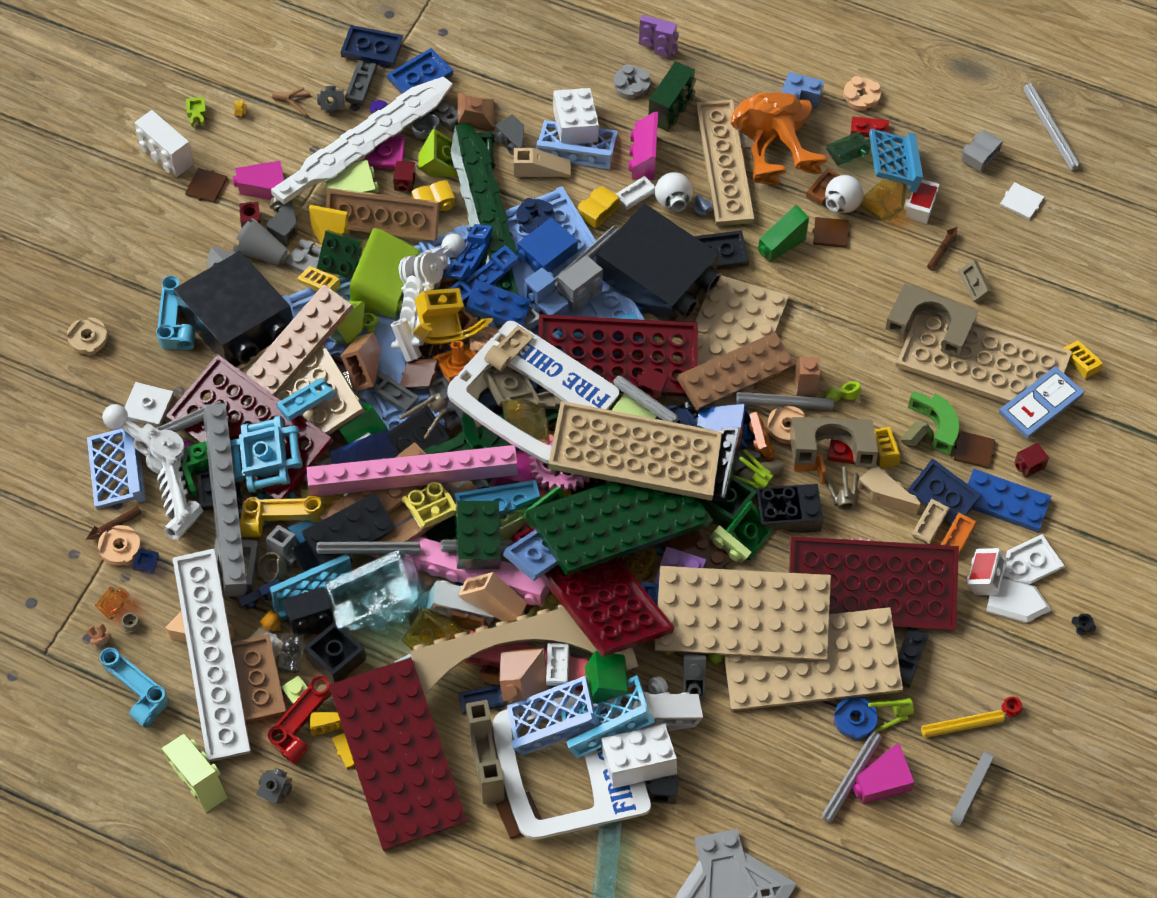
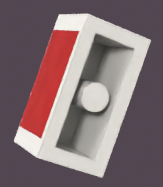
[903,179,940,224]
[967,548,1007,595]

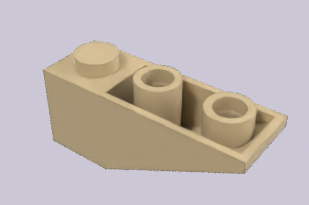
[514,148,571,177]
[857,465,921,515]

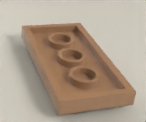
[232,634,286,723]

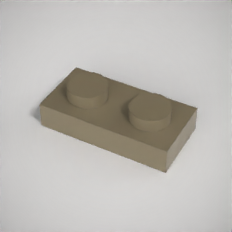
[959,260,992,303]

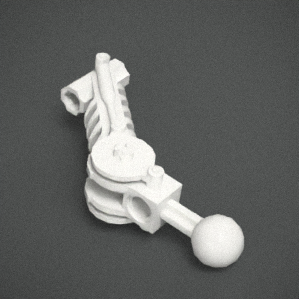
[390,233,466,362]
[102,404,204,540]

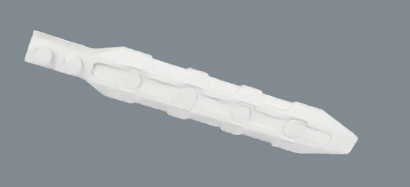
[271,77,453,204]

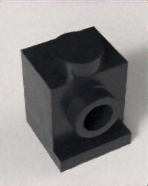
[647,775,679,804]

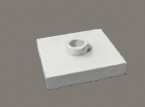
[124,382,174,427]

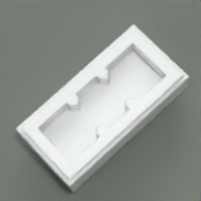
[616,176,655,210]
[546,643,569,686]

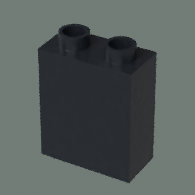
[596,203,721,321]
[173,251,293,367]

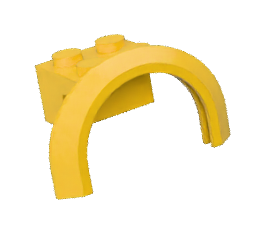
[413,288,493,344]

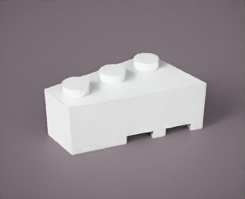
[423,581,494,626]
[631,692,703,731]

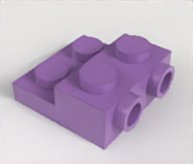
[639,15,679,59]

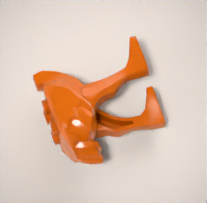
[730,92,828,185]

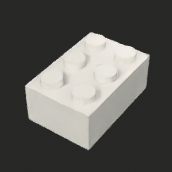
[553,88,599,144]
[134,110,194,178]
[601,724,677,788]

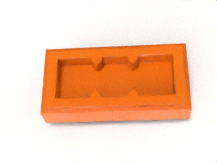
[941,512,977,556]

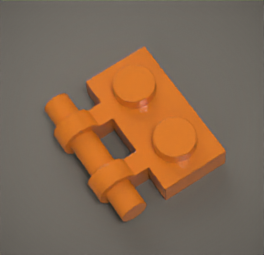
[749,411,774,462]

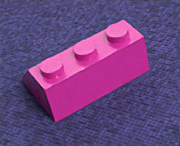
[628,112,658,180]

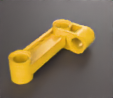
[239,496,325,538]

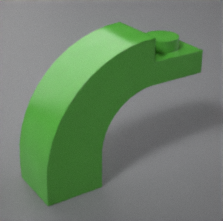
[908,391,959,456]

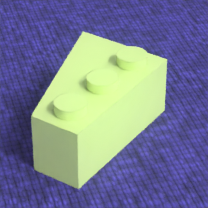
[162,734,228,813]

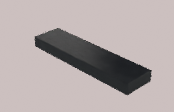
[707,427,743,502]

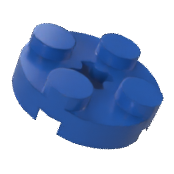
[834,697,877,741]

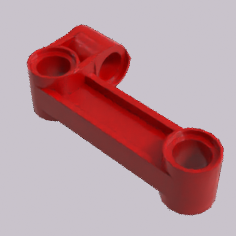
[267,675,332,765]

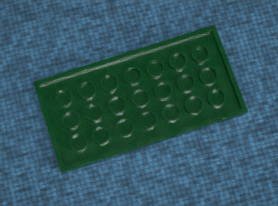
[526,481,713,576]

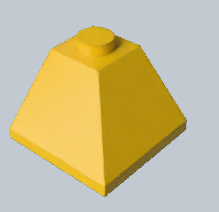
[309,205,350,244]

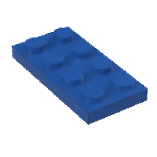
[968,469,1052,533]

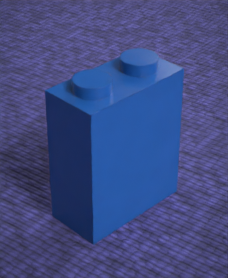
[517,217,578,272]

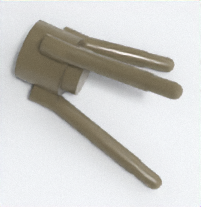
[399,393,449,439]
[825,466,858,510]

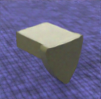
[900,422,935,446]

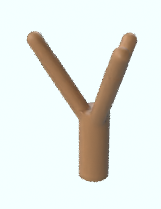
[272,87,310,116]

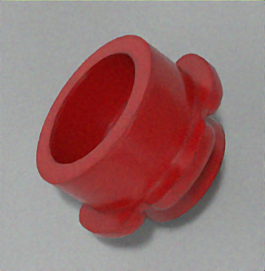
[1001,696,1023,717]

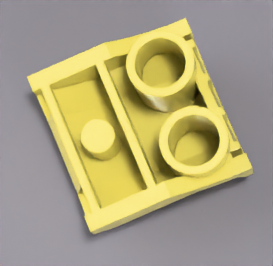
[402,482,456,529]

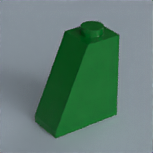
[758,205,809,262]

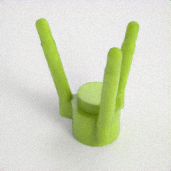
[733,449,774,488]
[868,698,914,733]

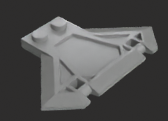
[675,829,797,898]

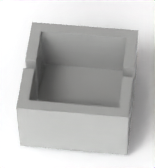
[557,255,603,313]

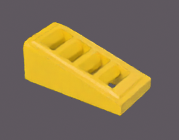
[297,266,340,292]
[1063,341,1103,379]
[874,427,900,468]
[310,712,343,736]

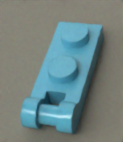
[277,378,336,421]

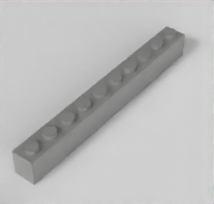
[203,404,247,597]

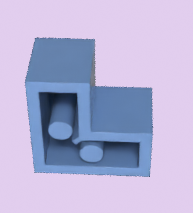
[781,72,824,109]
[524,268,569,316]

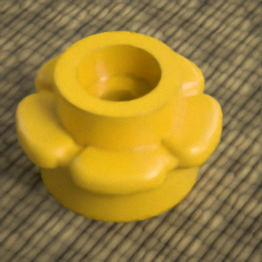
[234,99,247,118]

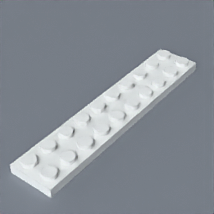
[173,549,251,762]

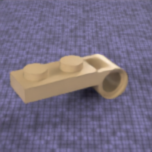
[484,325,534,372]

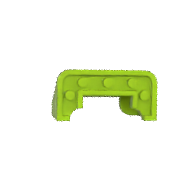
[350,228,421,319]

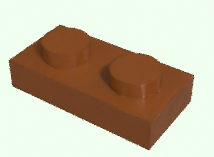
[806,168,840,206]

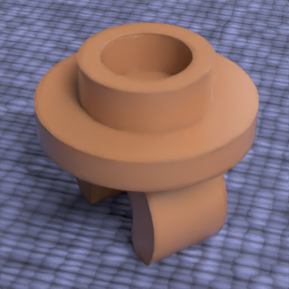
[88,624,111,647]

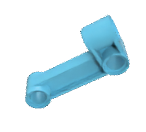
[156,276,196,350]
[100,648,169,728]

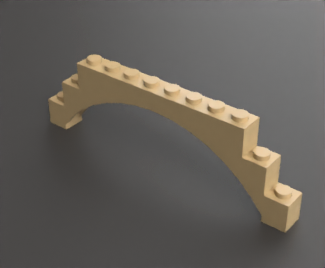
[410,604,639,697]

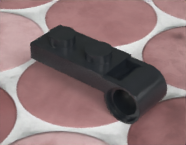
[898,628,929,688]

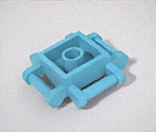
[230,416,303,493]

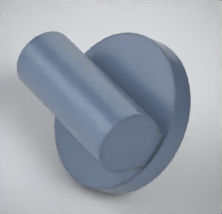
[693,194,712,216]

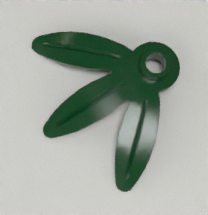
[462,411,519,451]

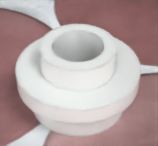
[648,676,668,694]

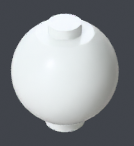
[655,172,693,212]
[825,175,863,213]

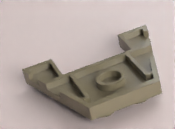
[483,366,562,409]

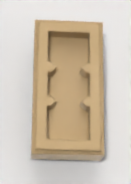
[912,499,950,544]

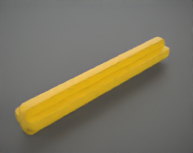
[921,710,1005,738]

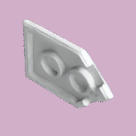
[1003,534,1065,585]
[986,578,1052,624]

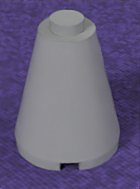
[233,218,289,266]

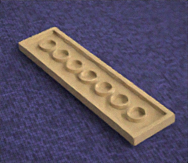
[696,99,754,226]

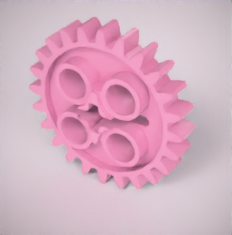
[529,434,590,494]

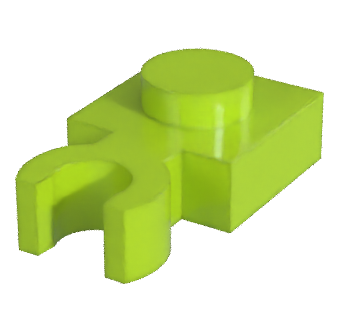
[186,97,206,128]

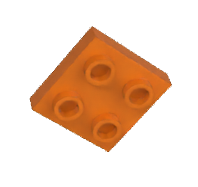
[433,341,477,383]

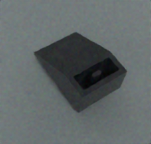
[756,484,823,533]

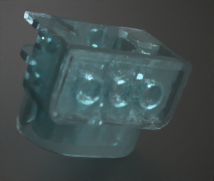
[325,550,429,631]

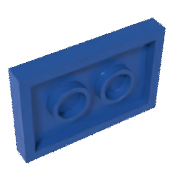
[387,48,454,94]
[465,279,531,326]

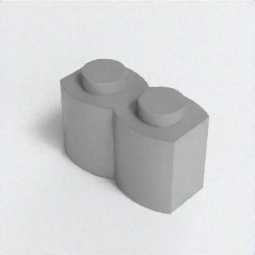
[962,130,1003,172]

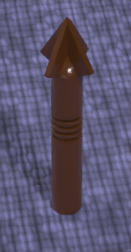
[927,227,957,270]
[86,506,142,540]

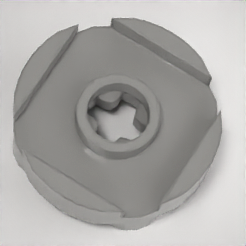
[613,64,650,100]

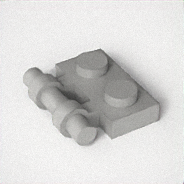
[285,239,326,280]

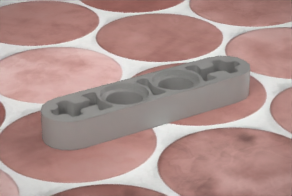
[950,751,995,827]

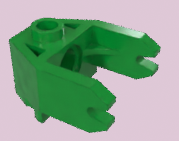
[182,441,209,497]

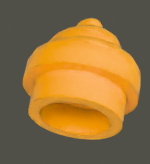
[259,610,281,631]

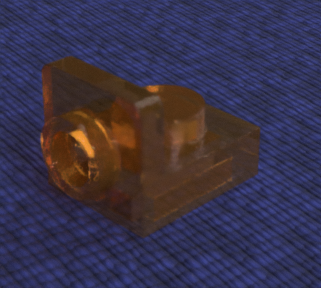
[95,586,133,620]

